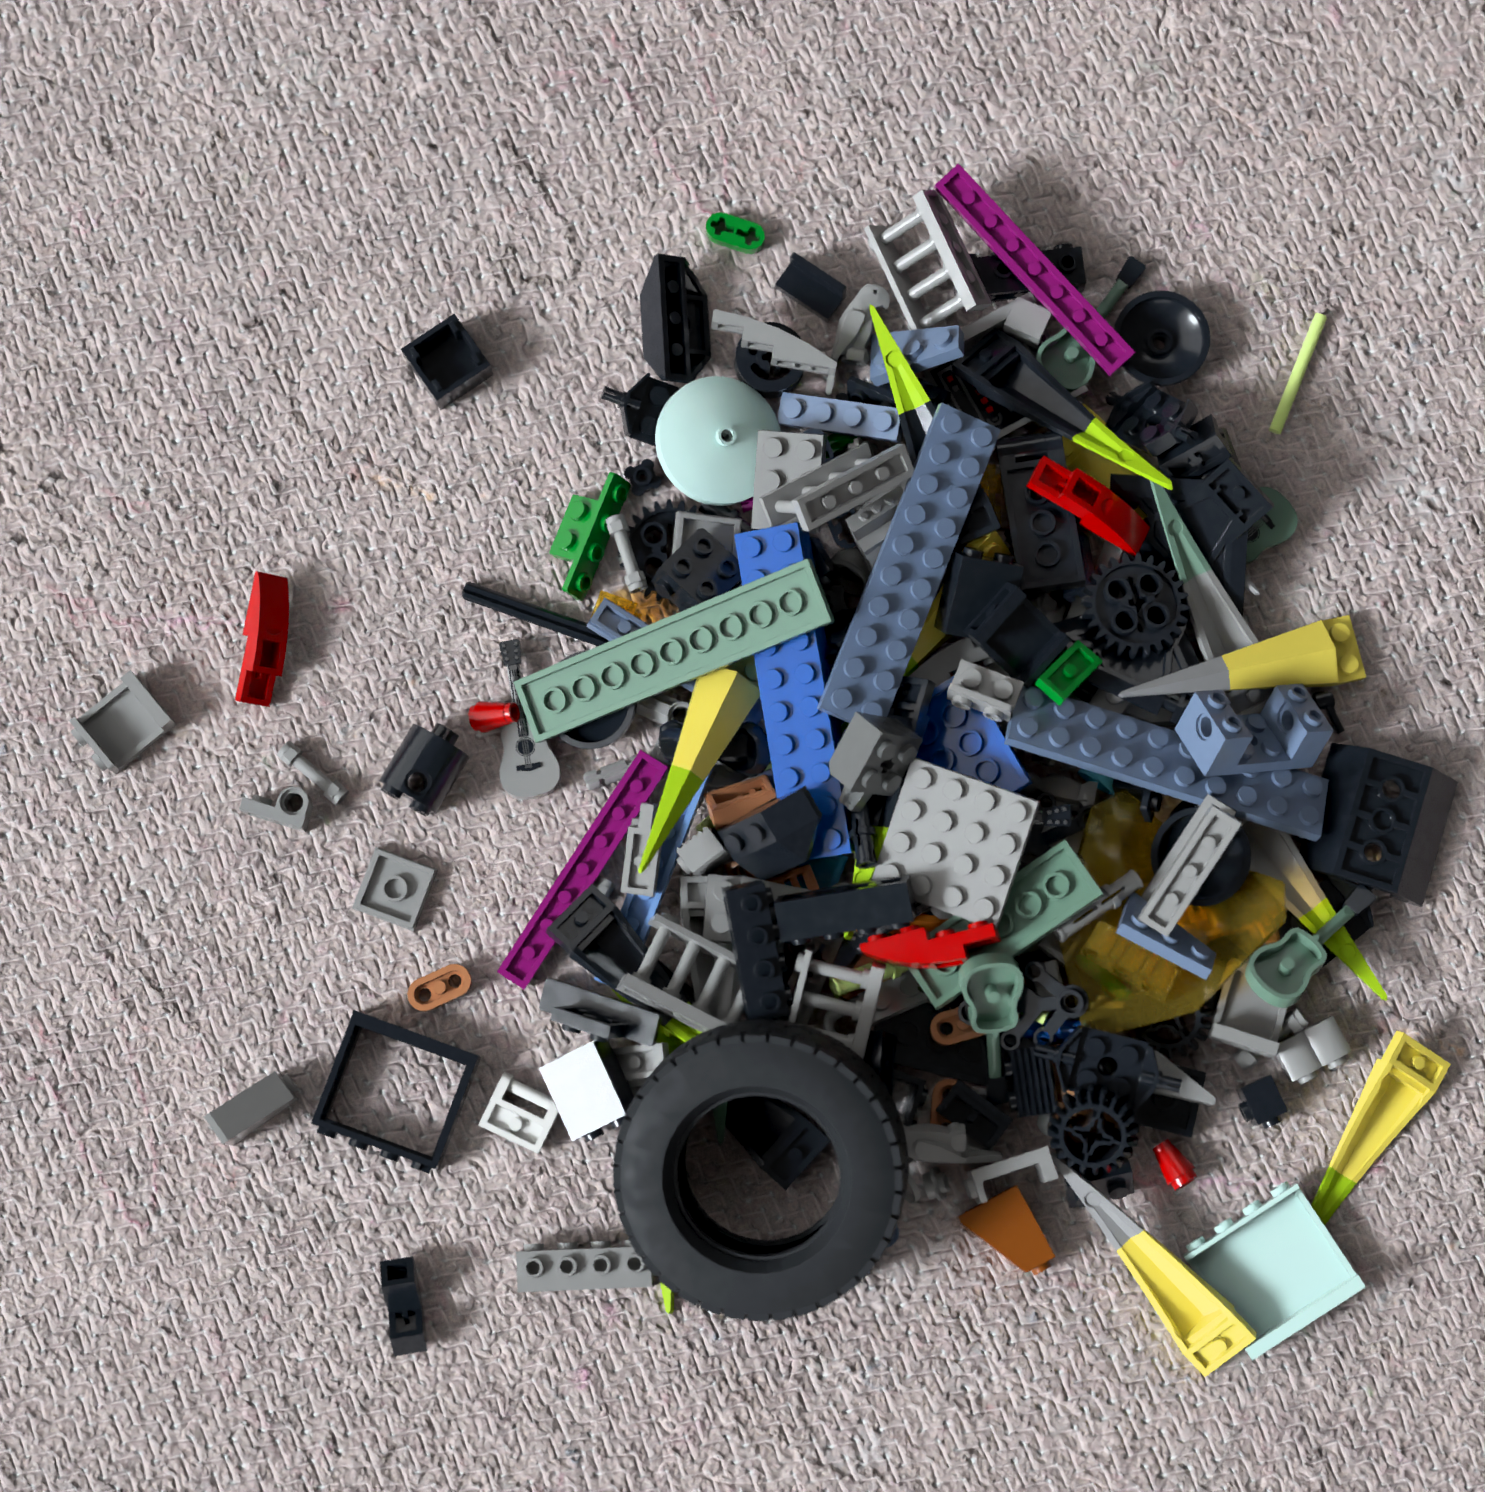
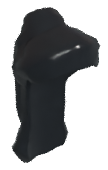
[658,719,771,777]

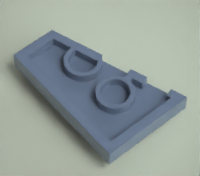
[870,325,964,387]
[1116,892,1216,980]

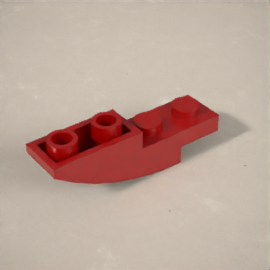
[1026,456,1150,557]
[235,571,289,707]
[859,921,1001,969]

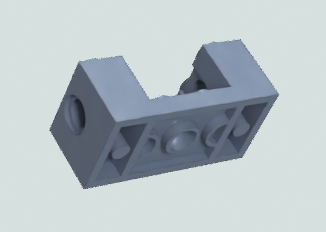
[1175,684,1334,777]

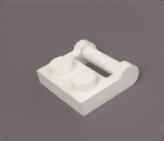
[478,1071,559,1154]

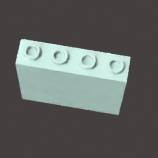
[1183,1181,1366,1361]

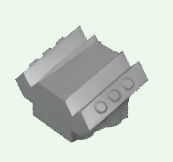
[845,486,947,591]

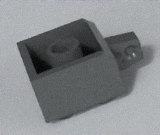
[829,712,923,812]

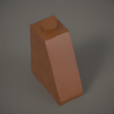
[956,1185,1056,1275]

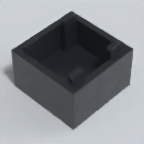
[401,313,493,411]

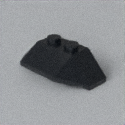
[640,253,711,383]
[717,786,822,880]

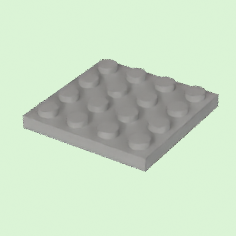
[871,757,1041,928]

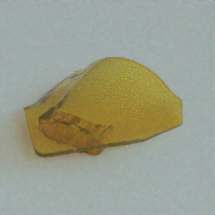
[1059,790,1286,1033]

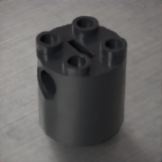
[379,723,470,817]

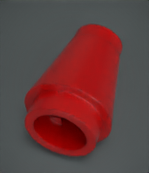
[468,701,520,733]
[1152,1139,1198,1191]

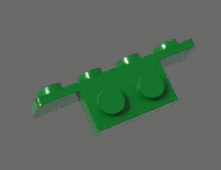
[549,472,631,601]

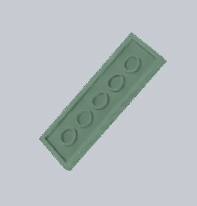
[908,839,1104,1010]

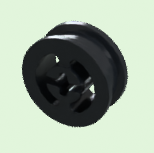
[734,322,804,398]

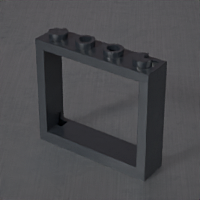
[311,1010,481,1174]

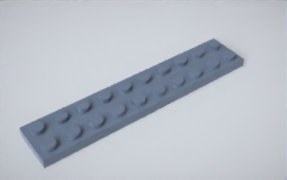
[817,403,1001,723]
[1004,686,1329,842]

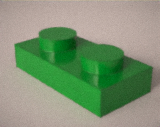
[1035,640,1103,706]

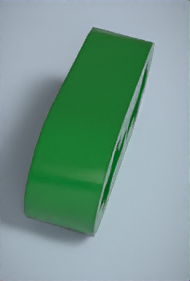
[706,212,765,254]

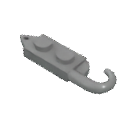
[823,971,930,1036]

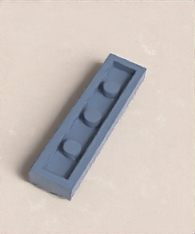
[777,392,903,443]

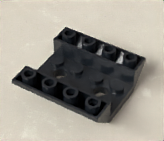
[1299,743,1458,907]

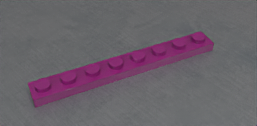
[934,163,1135,376]
[497,749,668,990]

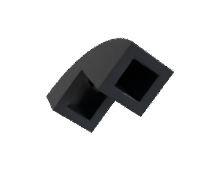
[380,1256,428,1356]

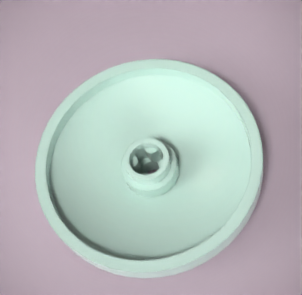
[655,376,781,506]

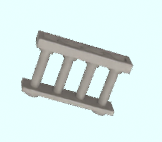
[864,190,992,330]
[759,443,914,531]
[1138,794,1242,937]
[616,913,745,1032]
[788,945,887,1059]

